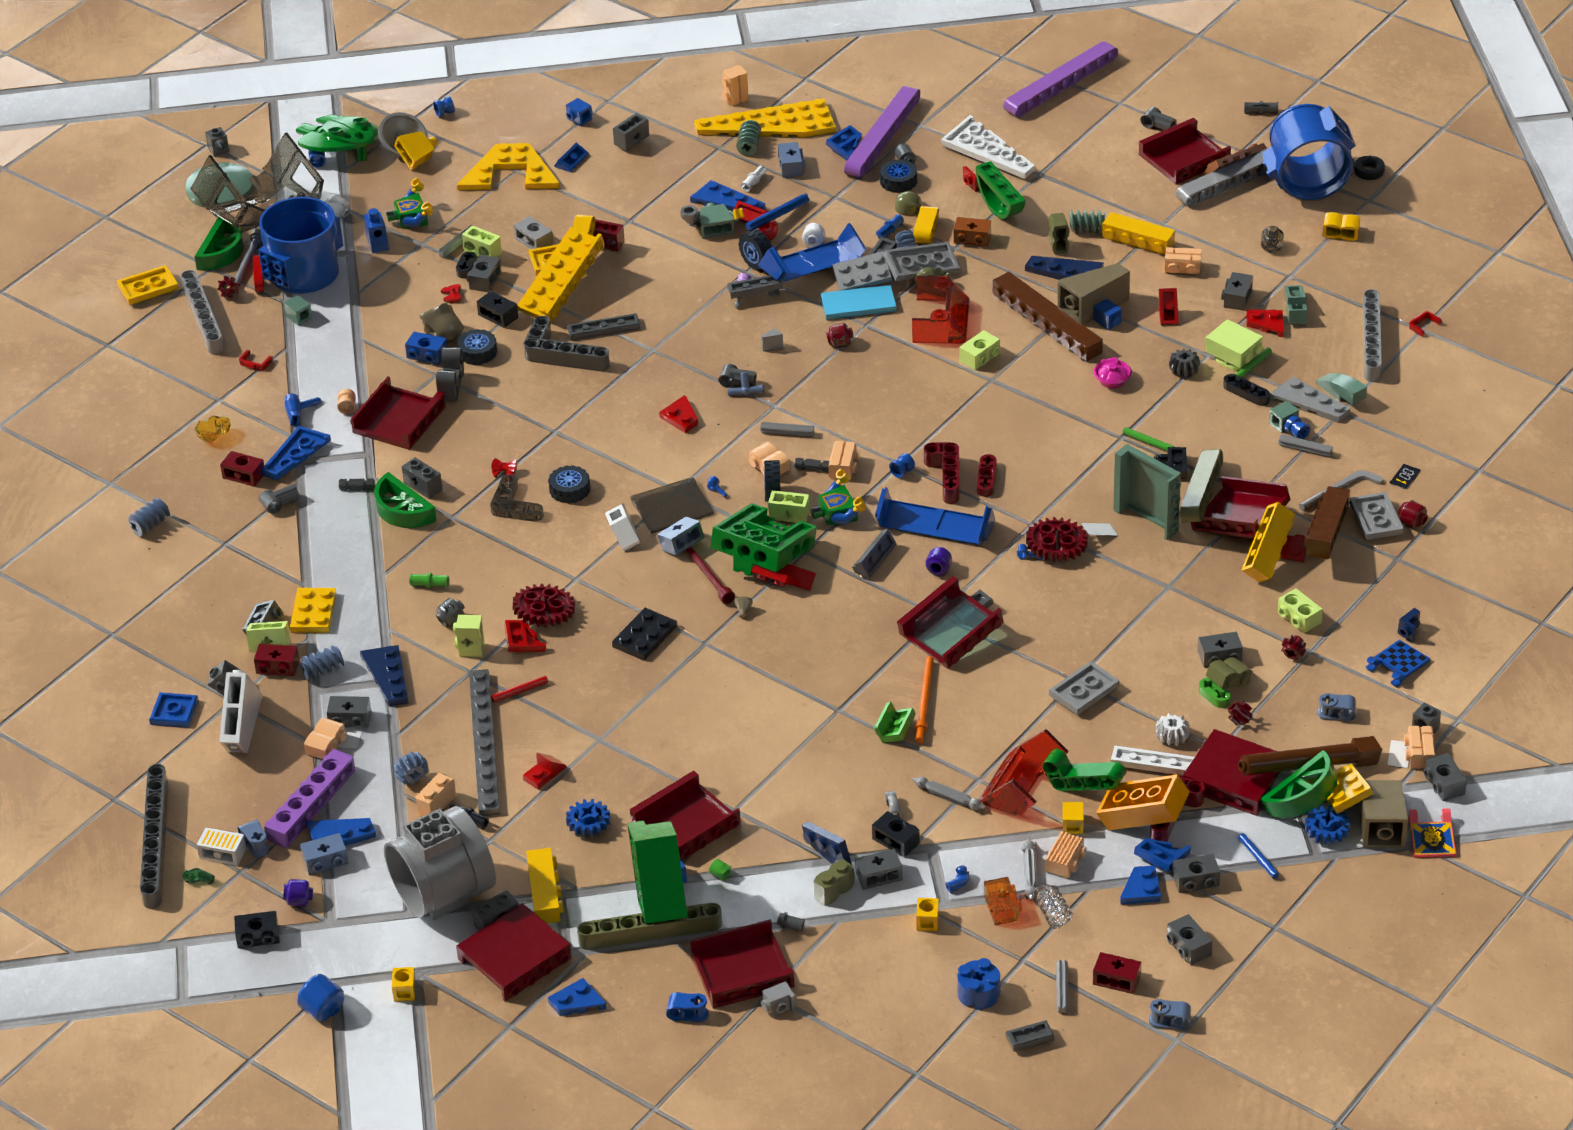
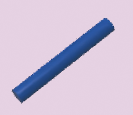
[1238,833,1279,879]

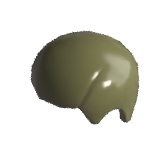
[895,191,921,215]

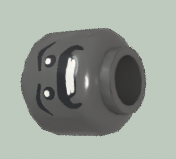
[436,598,465,627]

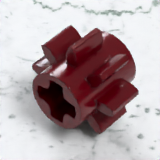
[217,276,240,298]
[1281,635,1306,660]
[1228,700,1253,726]

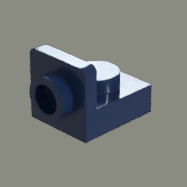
[1398,608,1421,642]

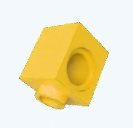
[1062,802,1084,834]
[916,898,939,931]
[392,967,416,1001]

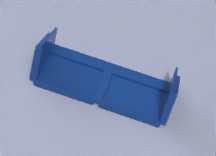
[758,223,866,282]
[875,487,996,545]

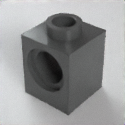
[205,127,229,157]
[1412,702,1441,734]

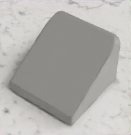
[761,328,783,351]

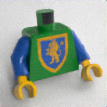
[386,178,433,228]
[811,469,866,525]

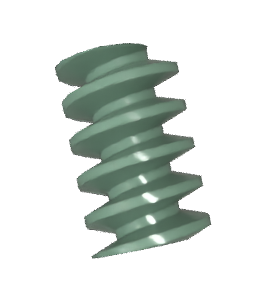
[736,120,761,156]
[1070,210,1105,232]

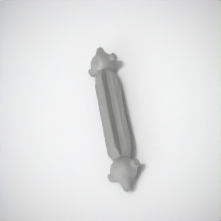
[913,777,985,810]
[1021,838,1040,901]

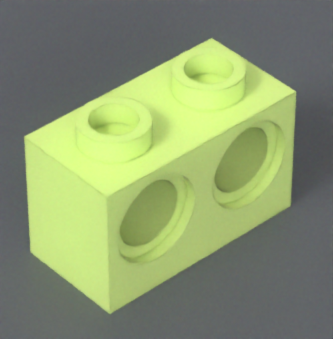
[462,225,502,257]
[1278,588,1323,633]

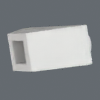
[605,503,641,551]

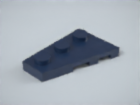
[802,822,855,874]

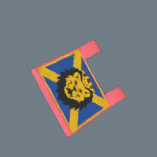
[1408,808,1456,858]

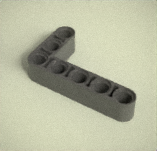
[524,316,610,371]

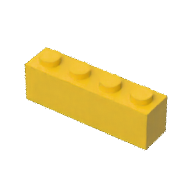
[1102,212,1175,255]
[1241,502,1295,582]
[526,848,564,924]

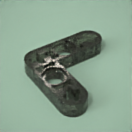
[490,475,544,521]

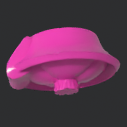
[1093,357,1132,388]

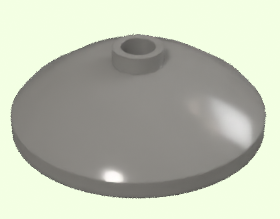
[378,112,428,157]

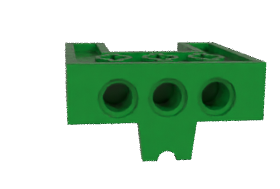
[710,503,817,577]

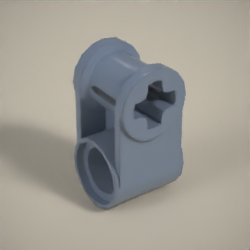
[1317,693,1357,721]
[237,819,269,857]
[1149,999,1191,1030]

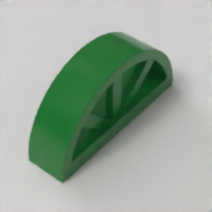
[976,161,1025,219]
[194,215,244,271]
[374,472,437,528]
[1260,750,1338,818]

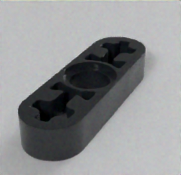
[1223,374,1270,406]

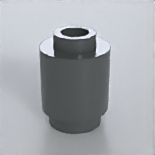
[895,144,916,164]

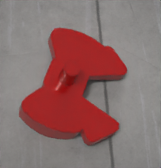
[441,284,462,303]
[491,458,517,480]

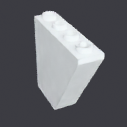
[219,670,262,753]

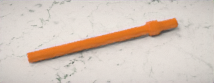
[915,656,934,743]

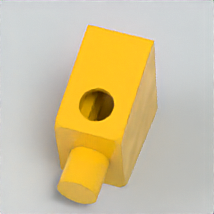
[394,131,438,170]

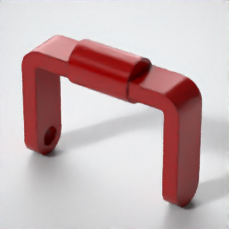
[1409,311,1442,336]
[239,349,273,371]

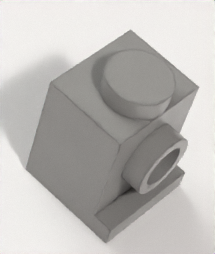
[761,982,796,1016]

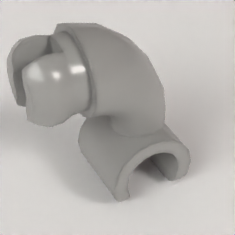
[884,791,902,817]

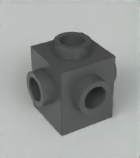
[208,660,240,695]

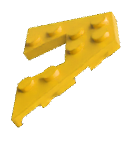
[457,143,559,190]

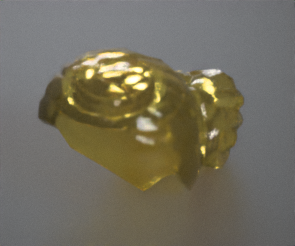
[195,415,231,442]

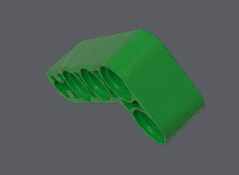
[1042,749,1126,791]

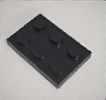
[612,608,677,661]

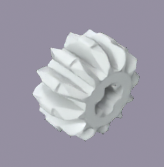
[1156,713,1190,746]

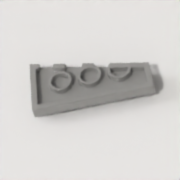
[1270,376,1351,423]

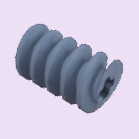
[128,498,170,537]
[301,645,345,681]

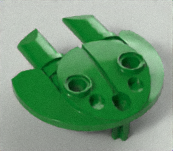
[296,114,379,161]

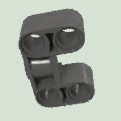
[436,347,464,401]

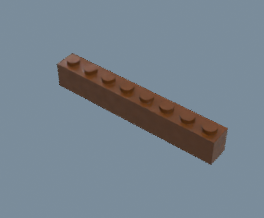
[992,271,1103,362]

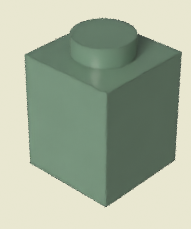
[284,295,312,326]
[1269,401,1299,433]

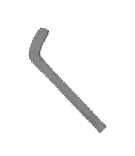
[1299,471,1383,510]

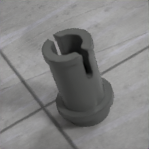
[777,912,805,932]

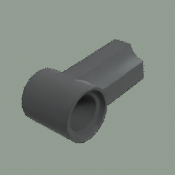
[1140,107,1177,130]
[718,364,757,388]
[259,484,300,514]

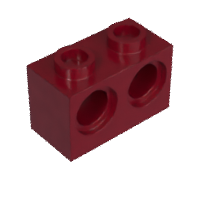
[593,219,625,251]

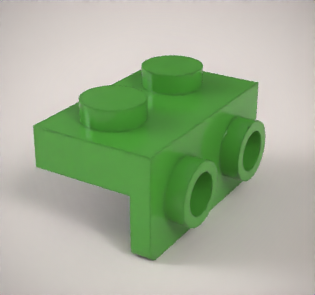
[874,702,916,743]

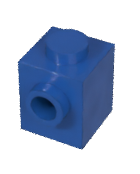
[566,98,593,126]
[1094,299,1122,330]

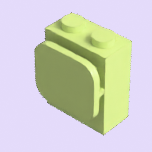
[1205,319,1263,371]

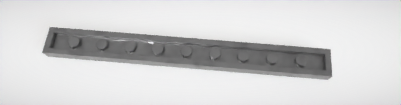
[469,669,500,816]

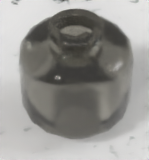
[1260,226,1284,253]

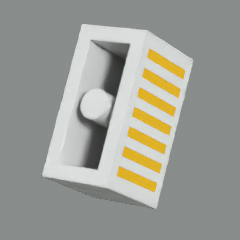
[197,828,247,866]

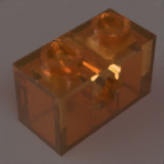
[984,877,1022,925]

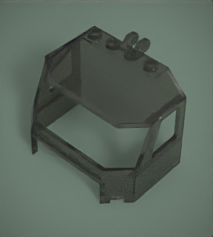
[190,132,324,234]

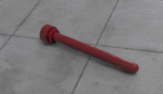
[686,546,735,604]

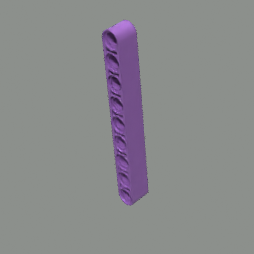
[1003,41,1118,117]
[844,86,921,178]

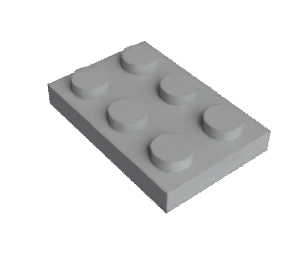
[832,251,892,291]
[1349,492,1404,540]
[1049,661,1119,715]

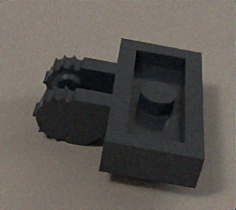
[1153,447,1187,477]

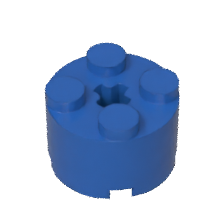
[957,958,1000,1010]

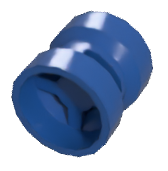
[433,96,455,117]
[308,150,326,168]
[1284,415,1310,439]
[889,453,915,478]

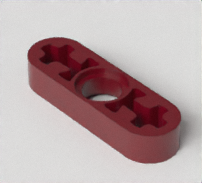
[977,454,997,497]

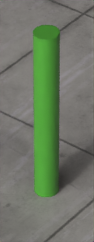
[1236,347,1272,378]
[1123,427,1174,451]

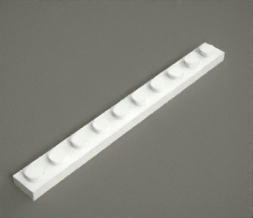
[1111,746,1296,789]

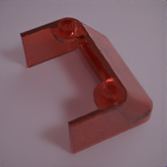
[912,276,970,344]
[979,729,1068,816]

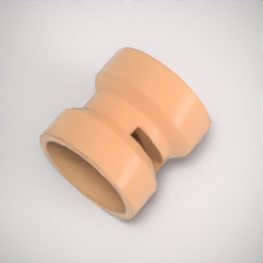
[337,389,356,414]

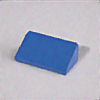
[554,142,589,172]

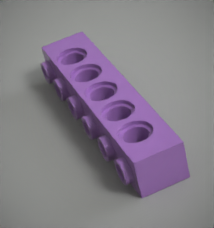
[264,749,356,848]

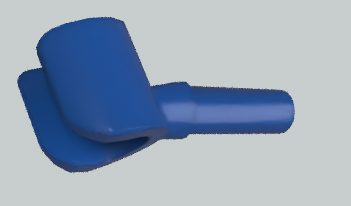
[707,476,728,498]
[1017,544,1043,560]

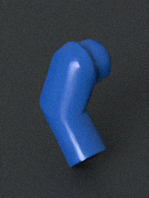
[945,865,969,892]

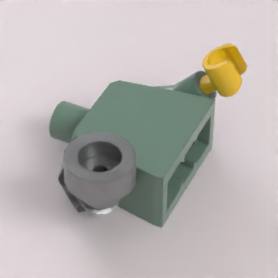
[681,203,744,238]

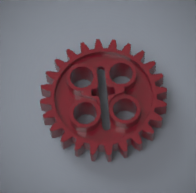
[1026,517,1088,563]
[512,583,575,628]

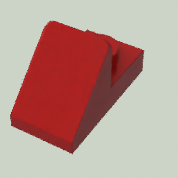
[1158,288,1179,325]
[523,752,566,789]

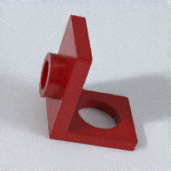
[963,166,980,192]

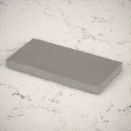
[884,242,961,281]

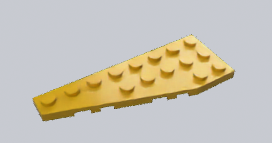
[694,98,836,138]

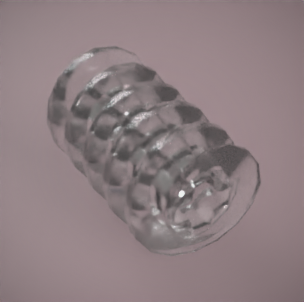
[1033,884,1073,929]

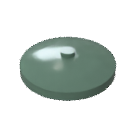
[185,162,254,209]

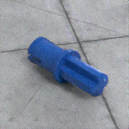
[876,214,904,239]

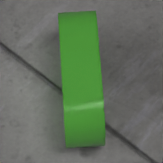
[1199,678,1231,708]

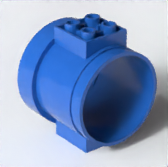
[1262,104,1356,200]
[258,197,344,294]

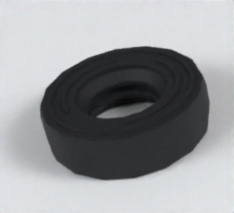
[1354,155,1385,180]

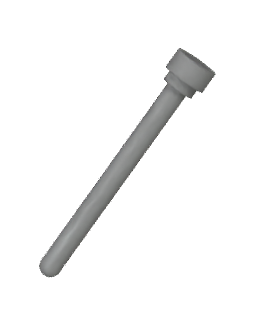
[235,229,262,284]

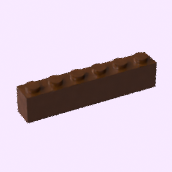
[1304,486,1350,559]

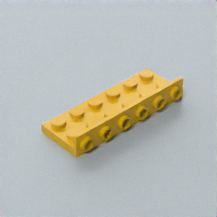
[517,227,604,324]

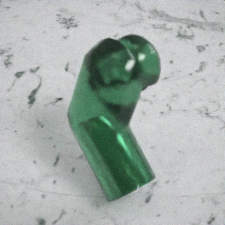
[182,868,215,885]

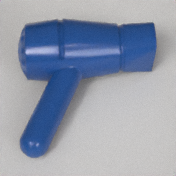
[284,393,321,426]

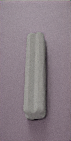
[438,225,472,258]
[760,422,815,437]
[1278,434,1333,457]
[1056,960,1068,1013]

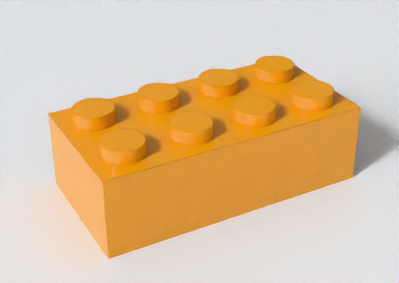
[1096,774,1189,831]

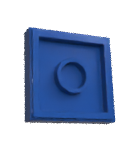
[149,692,199,728]

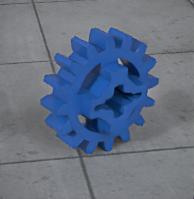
[566,799,611,837]
[1305,806,1350,844]

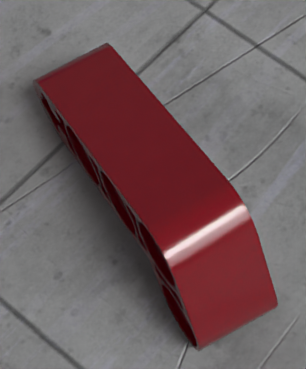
[924,442,960,504]
[1150,776,1205,842]

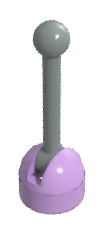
[734,273,752,308]

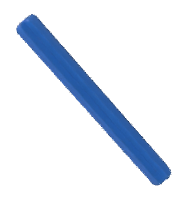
[746,193,810,231]

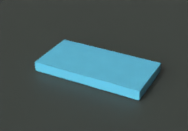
[821,285,896,320]

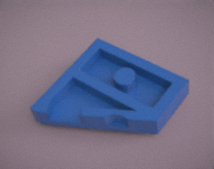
[826,125,862,160]
[1134,838,1191,872]
[1120,865,1161,905]
[547,978,606,1016]

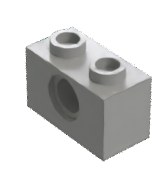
[514,216,553,249]

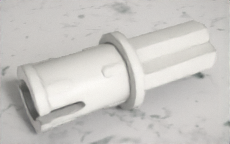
[741,166,766,192]

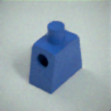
[364,208,389,253]

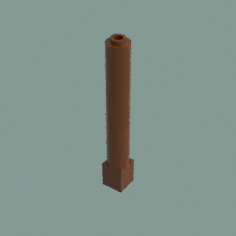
[1238,736,1382,776]

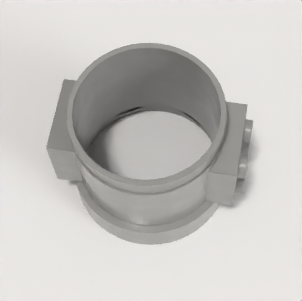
[384,806,496,920]

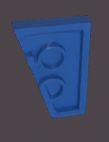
[305,818,376,846]

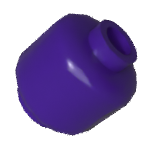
[925,547,952,576]
[283,879,313,907]

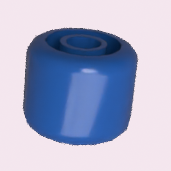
[297,974,345,1022]

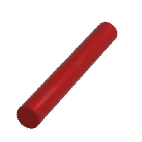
[491,676,548,703]

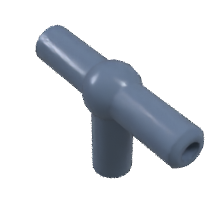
[727,372,764,396]

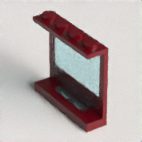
[897,576,1004,669]

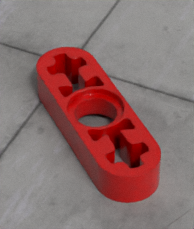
[253,255,264,293]

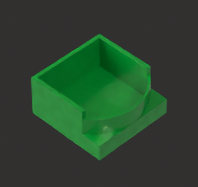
[627,821,688,924]

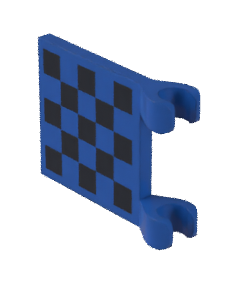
[1366,640,1430,687]

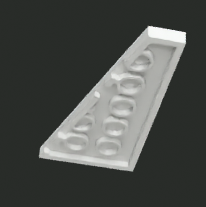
[941,115,1035,179]

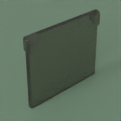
[630,477,714,534]

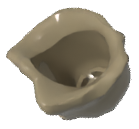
[420,303,464,341]

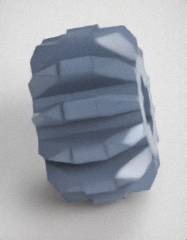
[895,230,917,249]
[393,751,429,786]

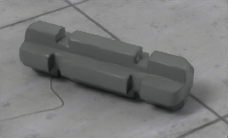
[795,458,830,472]
[339,478,375,490]

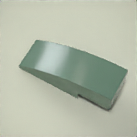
[1284,285,1308,324]
[1316,373,1367,405]

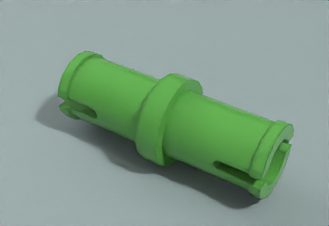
[409,573,450,588]

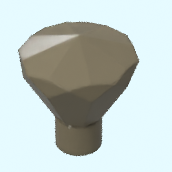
[735,596,753,618]

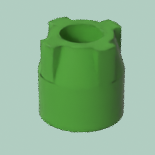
[709,859,731,881]

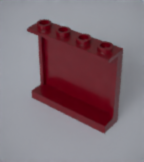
[1139,118,1231,185]
[350,376,446,450]
[1190,476,1291,538]
[1183,729,1280,816]
[630,770,741,861]
[456,903,571,1001]
[690,919,795,1009]

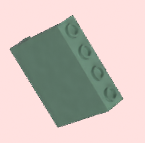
[1113,444,1181,540]

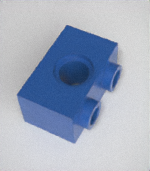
[405,332,448,365]

